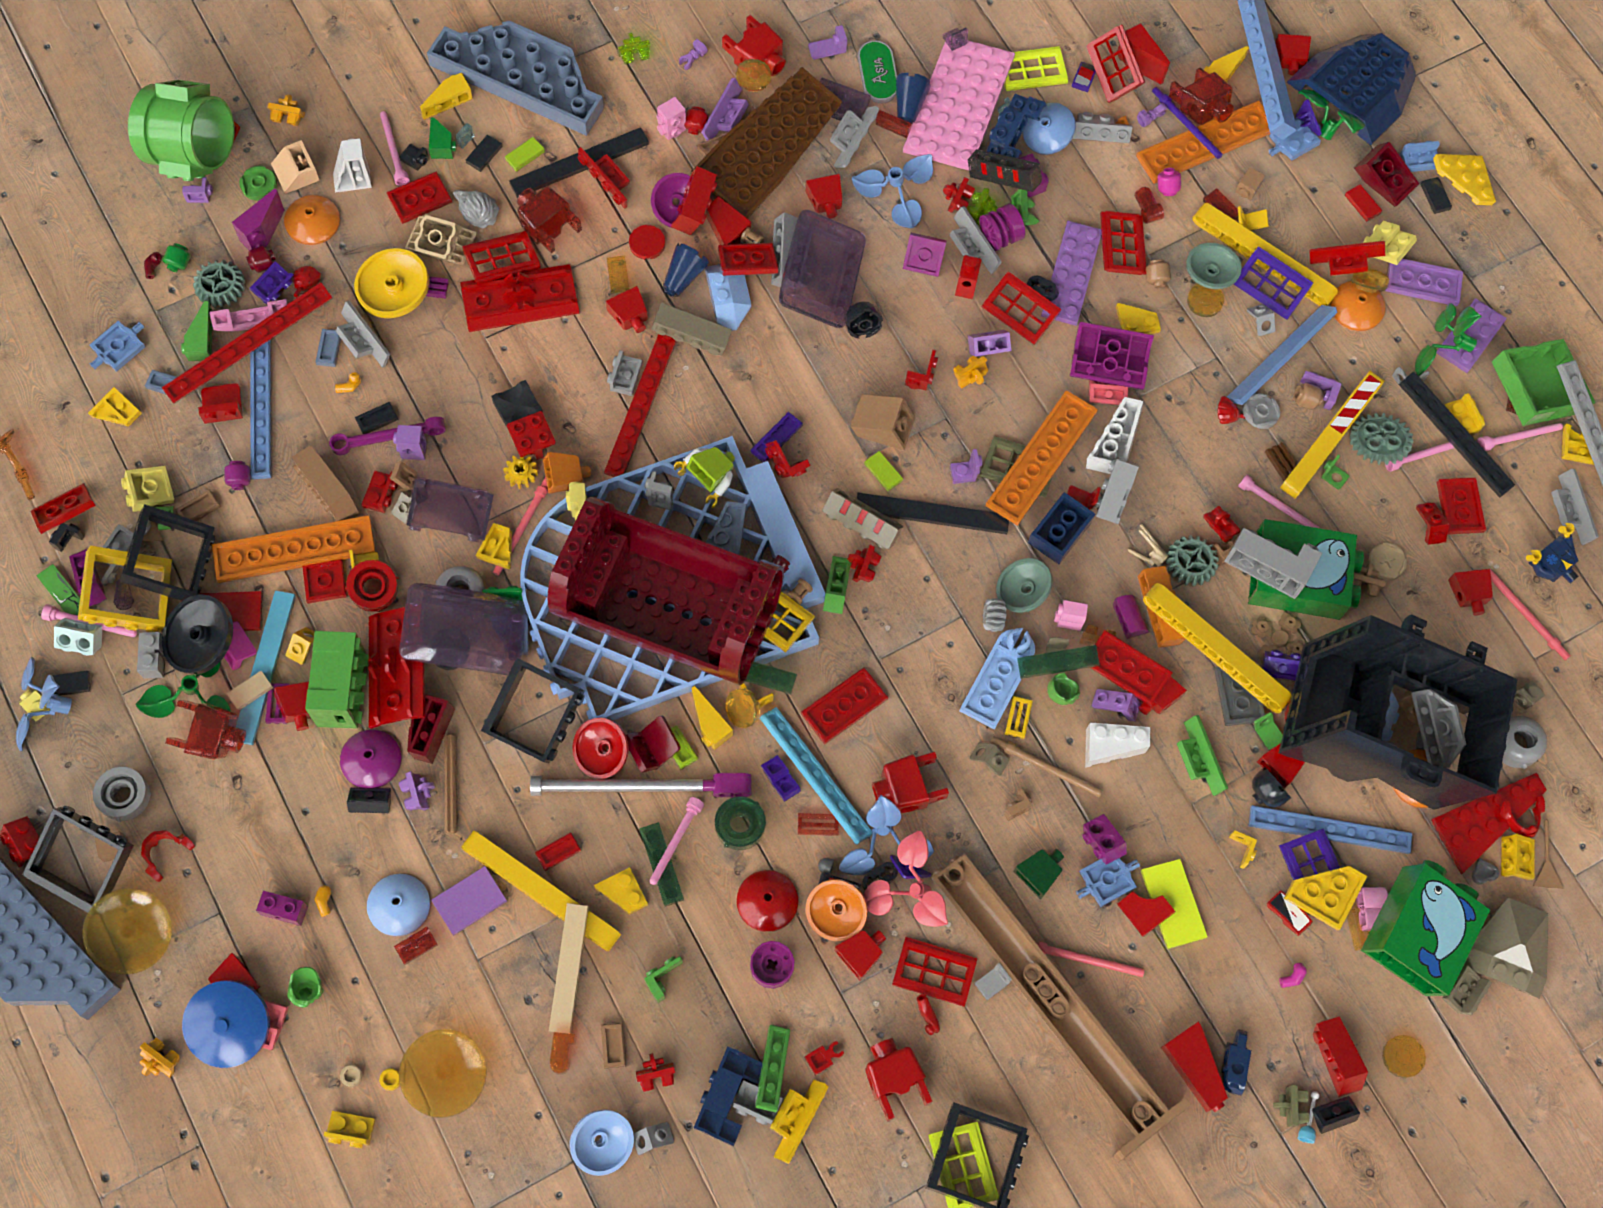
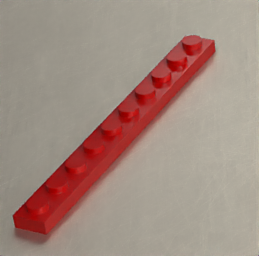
[162,282,333,404]
[604,334,677,477]

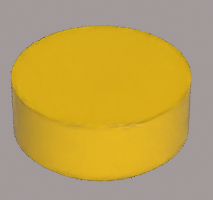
[379,1068,402,1091]

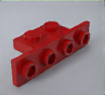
[578,147,630,209]
[1309,241,1385,276]

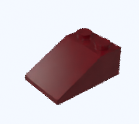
[1354,142,1420,207]

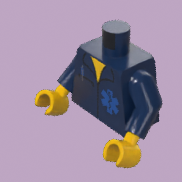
[1526,523,1579,584]

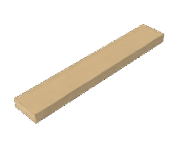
[549,903,589,1034]

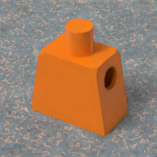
[543,452,591,494]

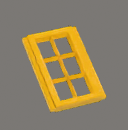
[765,592,815,653]

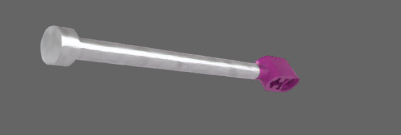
[530,773,752,798]

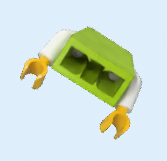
[674,447,735,508]

